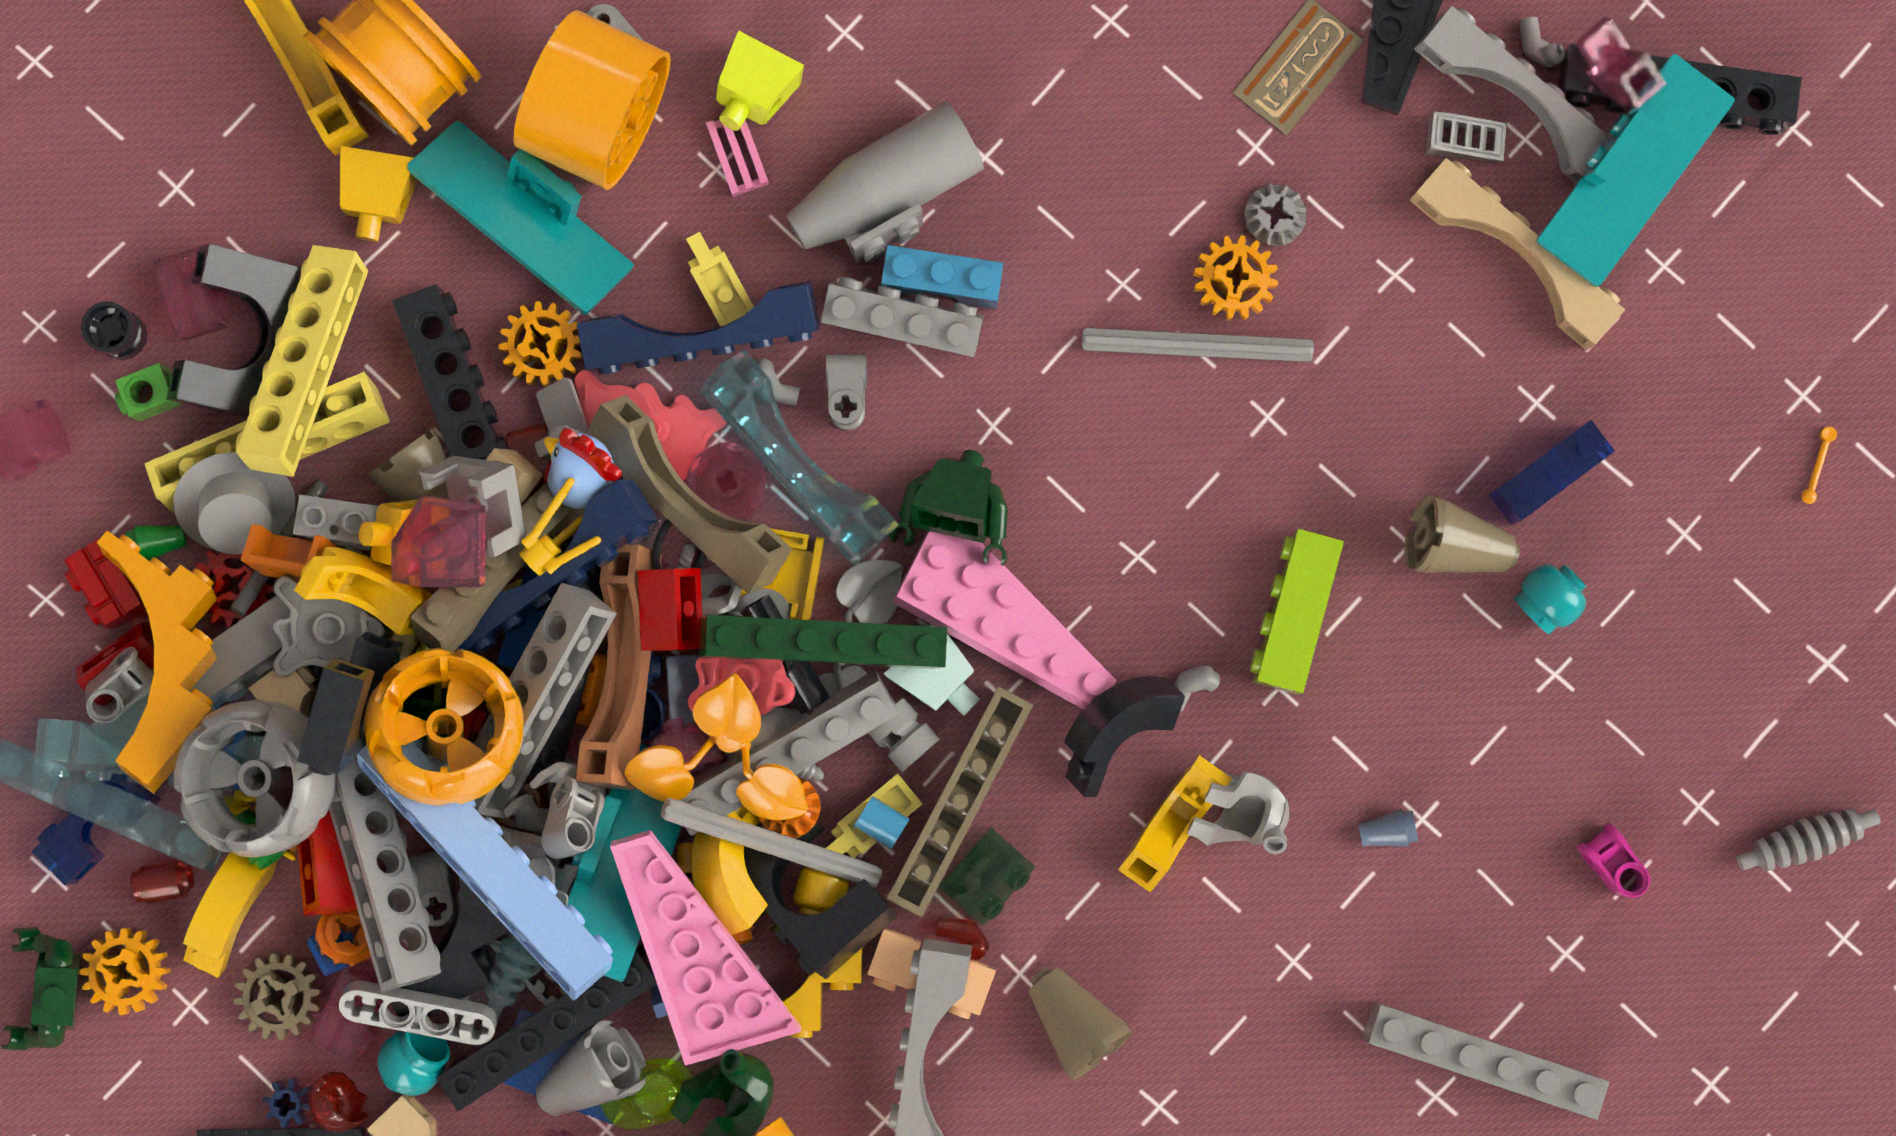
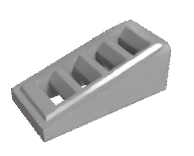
[1425,111,1507,163]

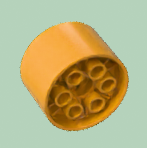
[514,10,671,190]

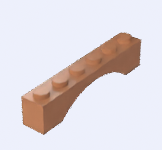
[576,544,662,790]

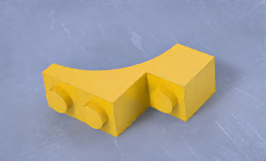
[782,947,863,1038]

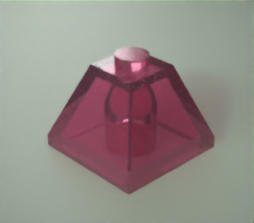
[391,495,486,587]

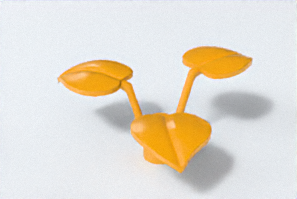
[624,673,809,820]

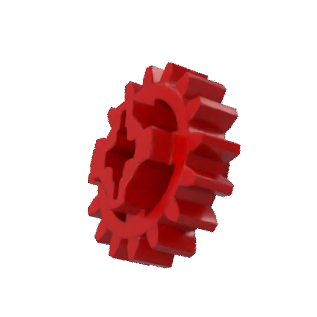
[196,550,276,627]

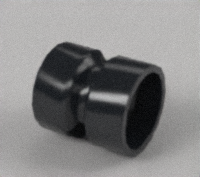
[81,301,148,360]

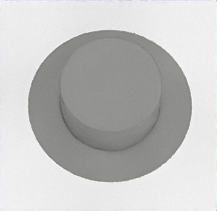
[174,452,295,554]

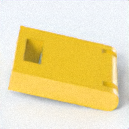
[739,528,825,620]

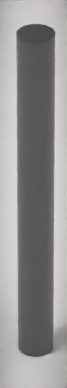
[230,479,329,616]

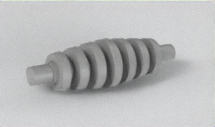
[1736,809,1881,871]

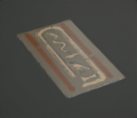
[1233,0,1364,136]

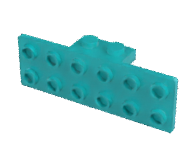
[1536,54,1735,287]
[407,121,634,315]
[567,744,703,982]

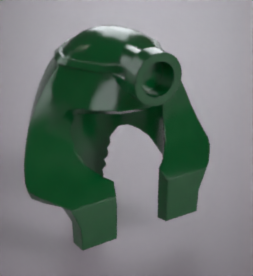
[670,1049,775,1136]

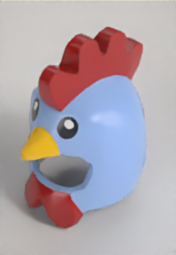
[542,428,622,509]

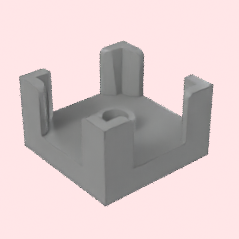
[420,456,526,557]

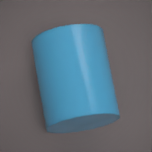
[854,796,909,849]

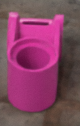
[1577,822,1650,898]

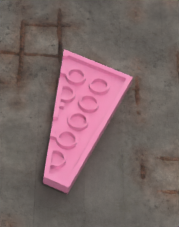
[892,531,1116,710]
[610,830,801,1066]

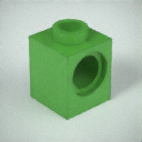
[115,363,183,422]

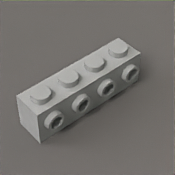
[821,277,984,357]

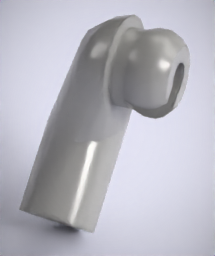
[1519,17,1565,68]
[750,359,800,407]
[1174,665,1220,712]

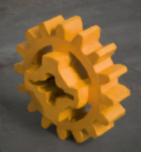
[1193,235,1278,321]
[499,301,583,387]
[79,927,171,1015]

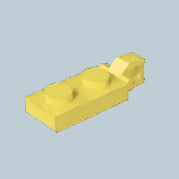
[686,232,754,327]
[825,774,922,858]

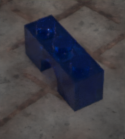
[1488,420,1615,525]
[31,766,161,885]

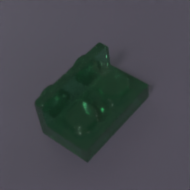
[939,827,1035,925]

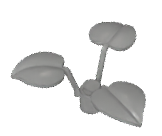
[723,560,903,712]

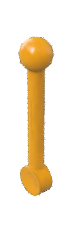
[1801,427,1837,504]

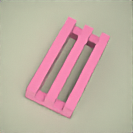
[706,120,769,197]

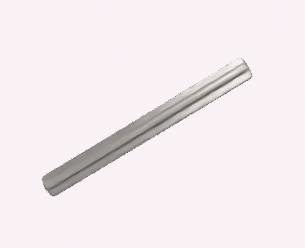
[1082,327,1314,362]
[660,798,882,887]

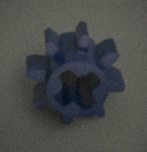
[262,1076,316,1128]

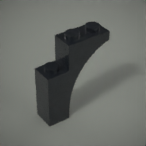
[390,876,510,1017]

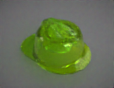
[601,1058,692,1130]

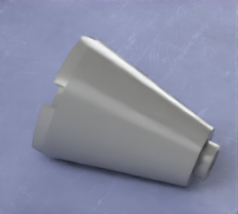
[536,1020,646,1116]

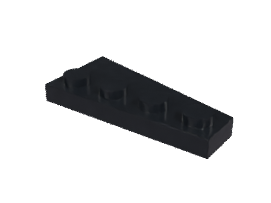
[1361,0,1443,116]

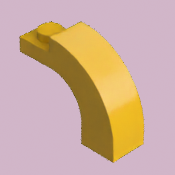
[294,547,432,635]
[1118,755,1232,892]
[691,806,768,935]
[183,852,278,978]

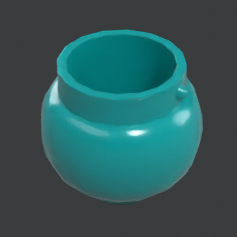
[1514,564,1587,635]
[377,1031,450,1096]

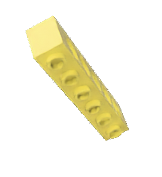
[235,245,368,477]
[144,371,390,513]

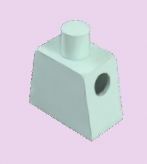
[884,624,980,716]

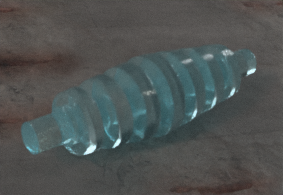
[484,885,559,1020]

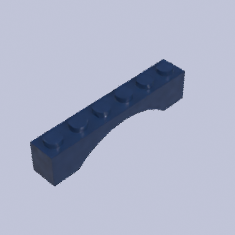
[577,281,820,375]
[456,480,658,655]

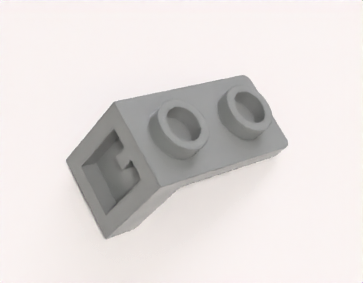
[534,378,588,460]

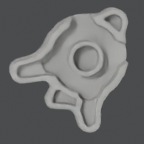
[273,575,385,677]

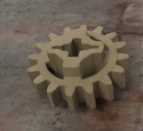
[234,952,324,1040]

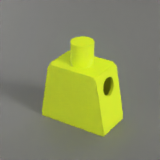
[716,31,804,131]

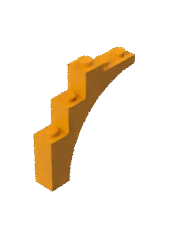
[97,530,217,794]

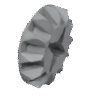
[1244,184,1307,246]

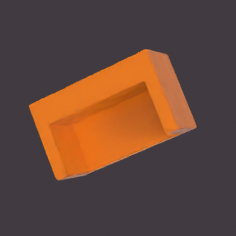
[241,524,340,581]

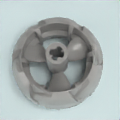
[174,700,336,858]

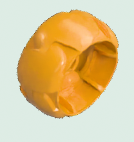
[364,648,524,806]

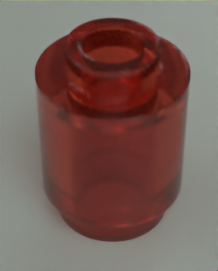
[130,859,194,905]

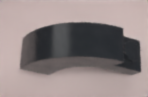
[1064,676,1185,797]

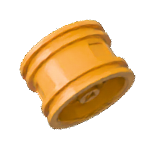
[303,0,482,146]

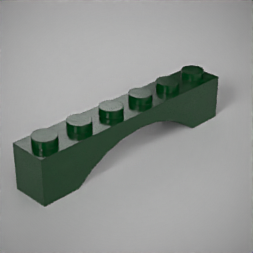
[699,615,947,669]

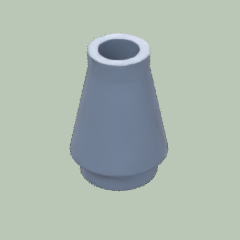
[1359,808,1418,847]

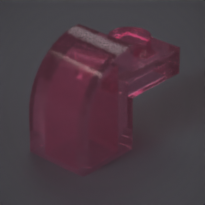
[1575,17,1666,109]

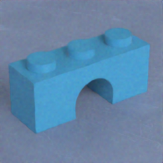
[881,245,1004,309]

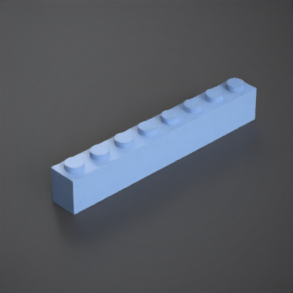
[357,739,613,1001]

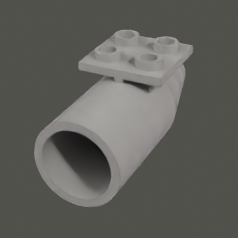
[786,101,984,264]

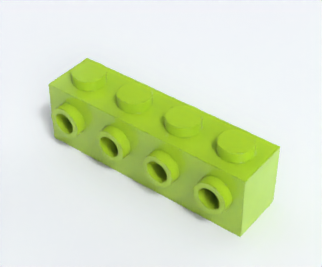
[1249,529,1344,695]

